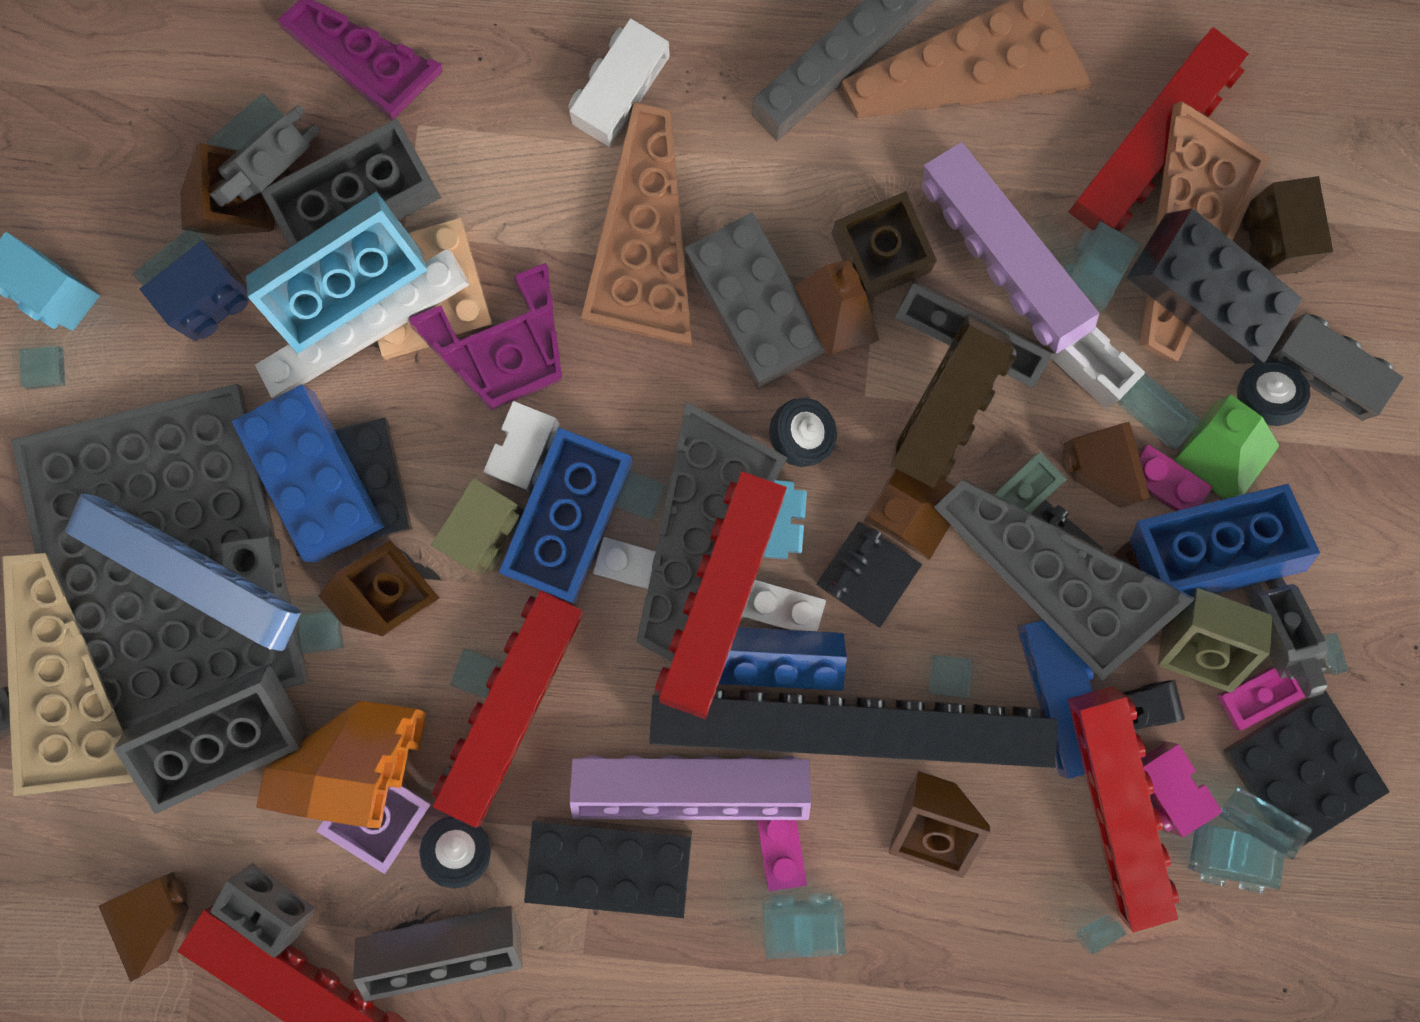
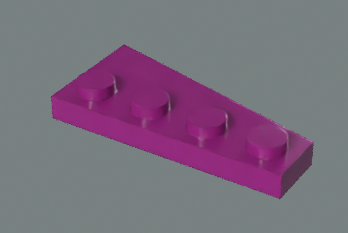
[278,0,443,121]

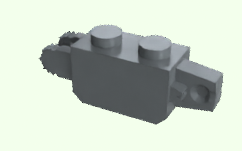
[210,105,320,206]
[1243,577,1328,698]

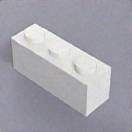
[569,18,670,148]

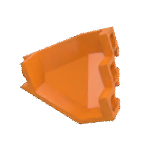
[256,700,427,828]

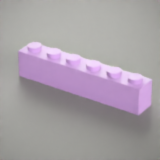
[921,142,1099,354]
[570,755,811,820]

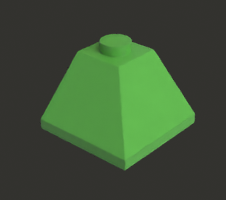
[1173,394,1279,500]

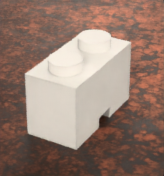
[1051,327,1145,409]
[483,401,560,493]

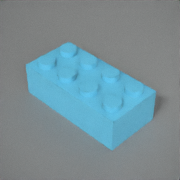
[246,191,427,354]

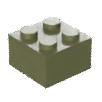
[431,477,524,574]
[1157,588,1272,693]

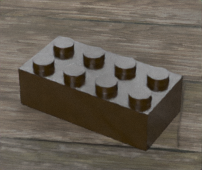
[891,314,1016,488]

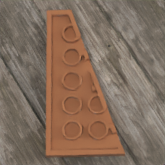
[840,0,1092,118]
[581,102,692,347]
[1140,102,1270,362]

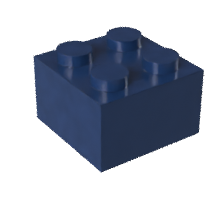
[139,240,249,342]

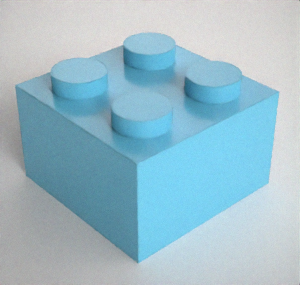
[0,232,101,331]

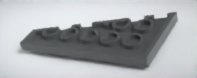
[637,401,787,662]
[934,479,1194,680]

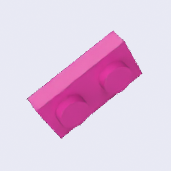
[1138,444,1212,511]
[1217,665,1305,731]
[757,820,807,892]

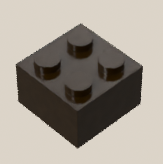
[1242,176,1333,276]
[831,191,937,299]

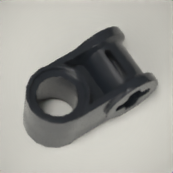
[1122,680,1185,730]

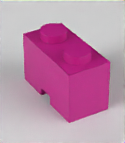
[1141,741,1223,838]

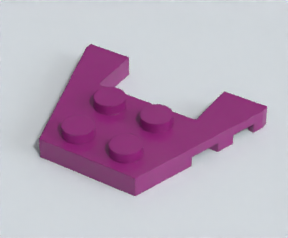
[409,263,562,411]

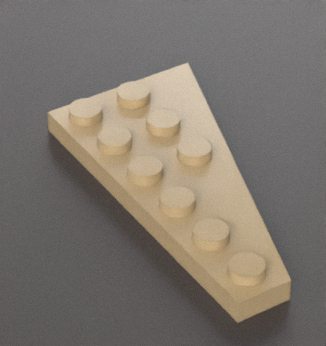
[2,553,134,796]

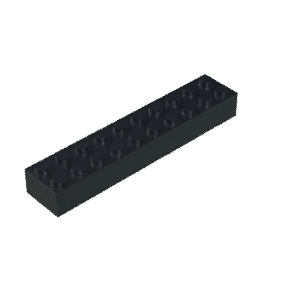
[649,689,1057,768]

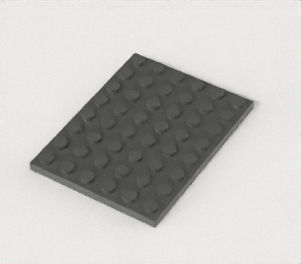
[11,384,309,730]

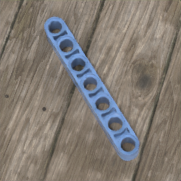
[65,493,301,651]

